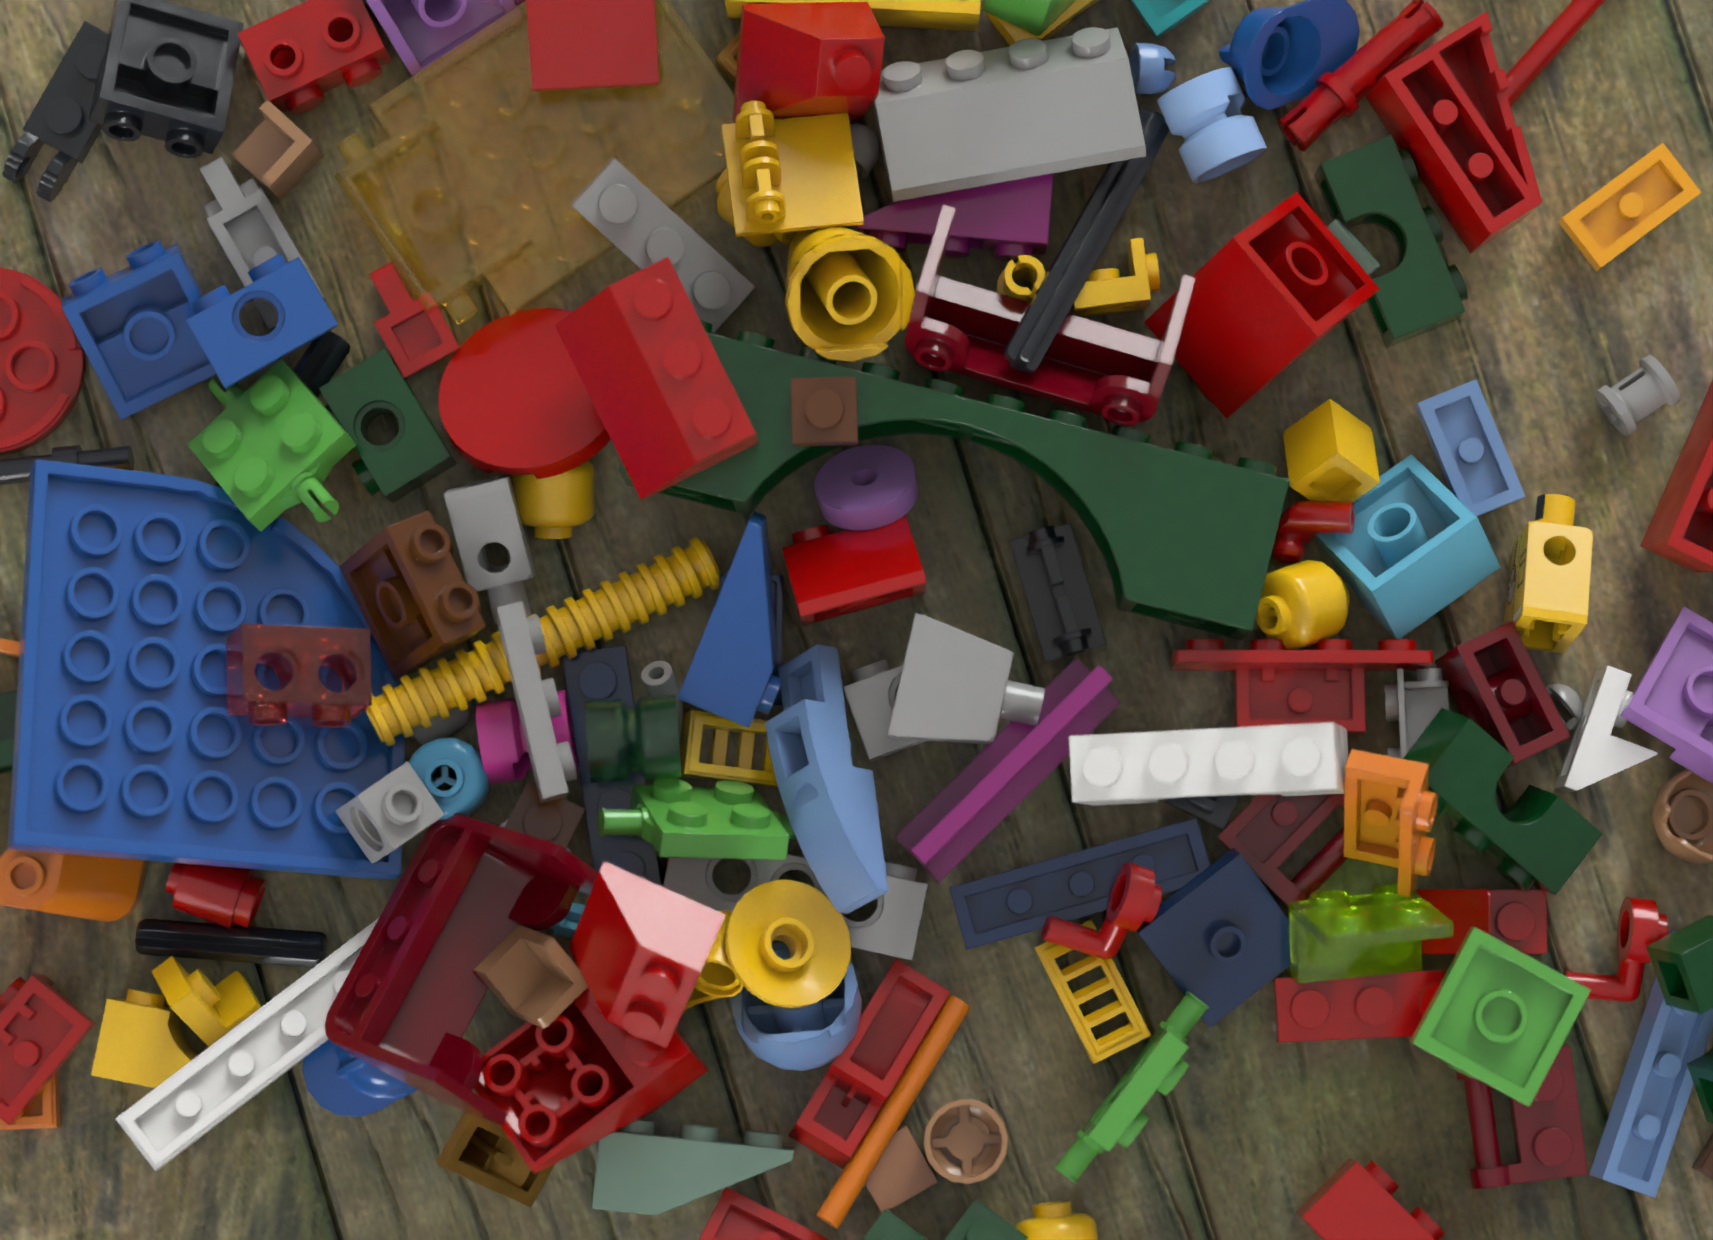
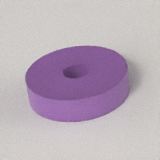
[814,444,919,531]

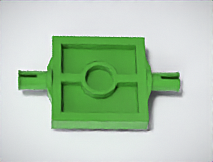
[187,359,357,532]
[598,778,797,860]
[1054,991,1209,1184]

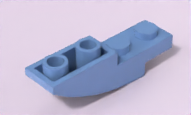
[765,644,888,914]

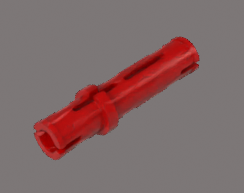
[1277,0,1444,152]

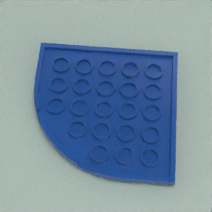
[8,459,405,880]

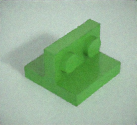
[1409,927,1591,1107]

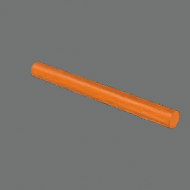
[816,994,970,1229]

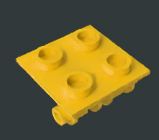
[721,100,864,237]

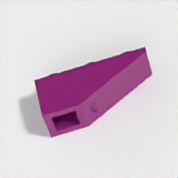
[857,173,1053,262]

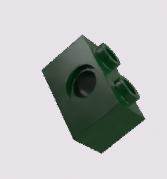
[319,349,457,503]

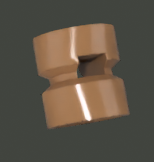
[923,1099,1008,1184]

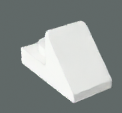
[1554,665,1658,793]

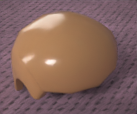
[1652,768,1713,865]

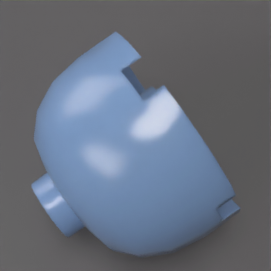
[730,942,862,1071]

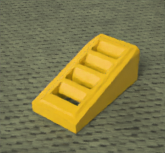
[675,710,778,788]
[1034,919,1151,1064]

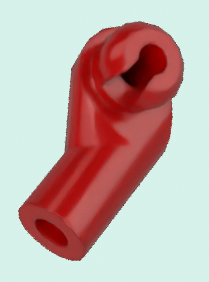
[1271,500,1355,564]

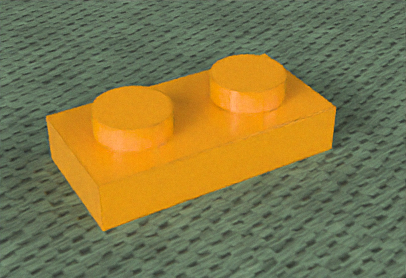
[1558,142,1702,272]

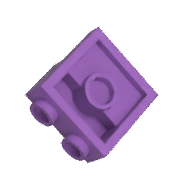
[1620,606,1713,784]

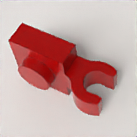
[369,262,460,380]

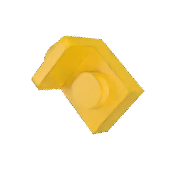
[1071,237,1160,317]
[151,956,261,1047]

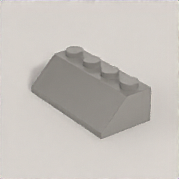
[873,27,1147,202]

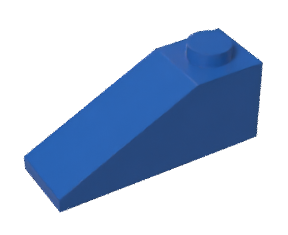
[677,511,783,728]

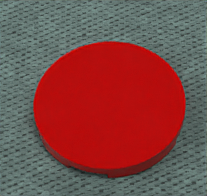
[0,268,85,456]
[438,308,611,479]

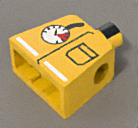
[1503,494,1593,654]

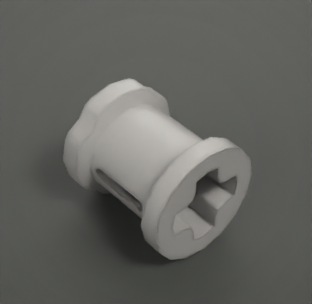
[1595,354,1681,437]

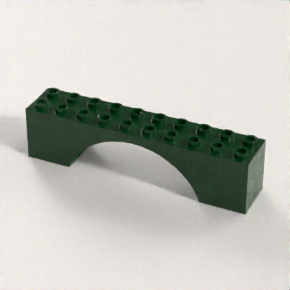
[619,319,1290,641]

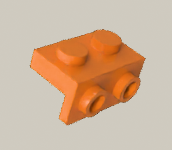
[1344,749,1438,898]

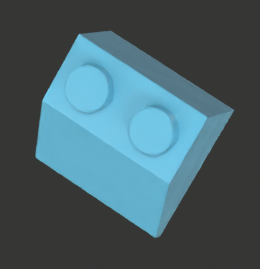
[1314,454,1501,639]

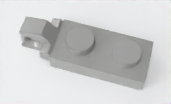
[200,156,327,331]

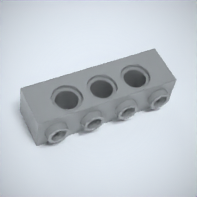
[663,842,928,960]

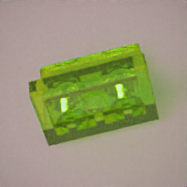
[1289,883,1453,983]

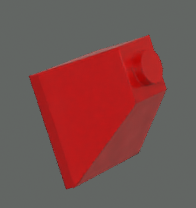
[733,2,885,123]

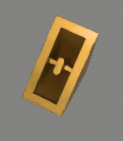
[436,1111,556,1208]

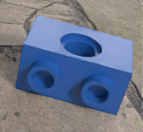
[186,254,338,389]

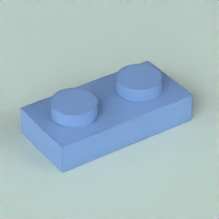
[1414,379,1526,517]

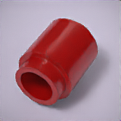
[165,863,267,929]

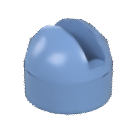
[1129,43,1176,94]

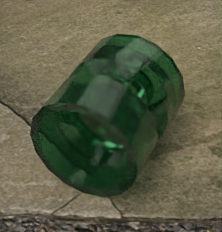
[585,695,682,784]

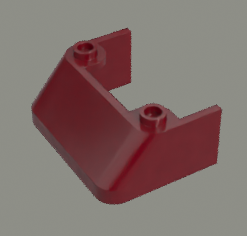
[904,204,1196,426]
[325,813,599,1125]

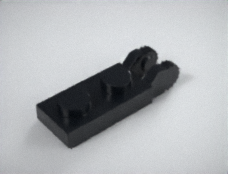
[2,21,108,202]

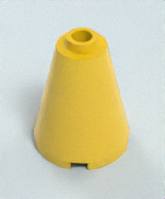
[785,227,915,362]

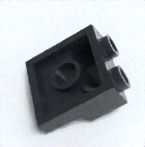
[88,0,244,158]

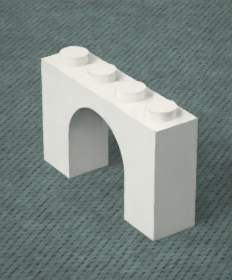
[1069,722,1348,806]

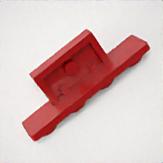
[1171,639,1433,735]

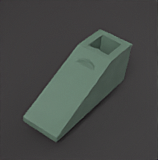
[592,1119,795,1215]

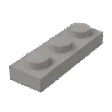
[570,157,755,333]
[495,601,577,803]

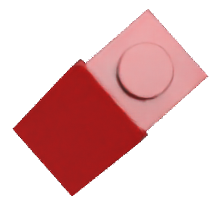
[1415,889,1547,954]

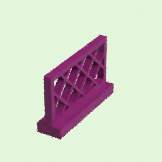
[894,658,1121,883]

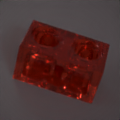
[226,624,372,728]

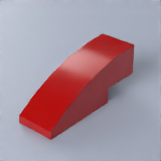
[788,959,950,1169]

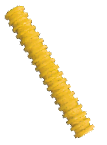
[362,536,720,747]

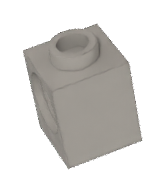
[335,761,445,864]

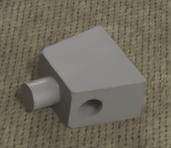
[444,474,537,624]
[887,613,1045,744]

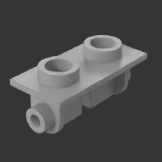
[1384,668,1449,759]

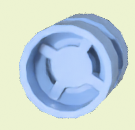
[1157,67,1267,183]

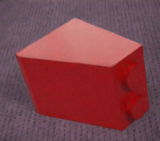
[1144,192,1380,419]

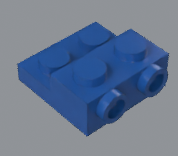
[62,240,216,420]

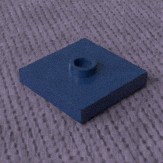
[1136,848,1311,1028]

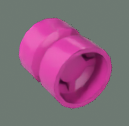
[475,690,578,785]

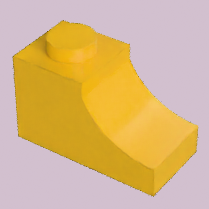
[91,988,198,1088]

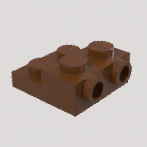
[339,510,486,680]

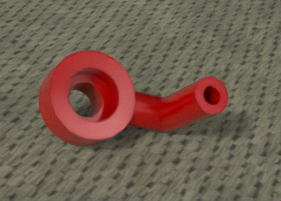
[1041,862,1162,959]
[1563,897,1668,1002]

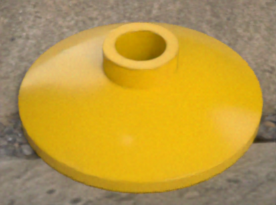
[725,880,851,1008]

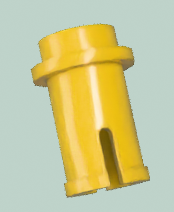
[997,255,1045,303]

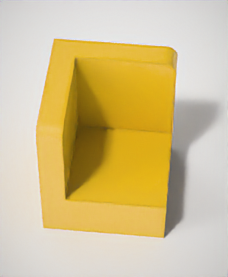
[1283,399,1380,502]

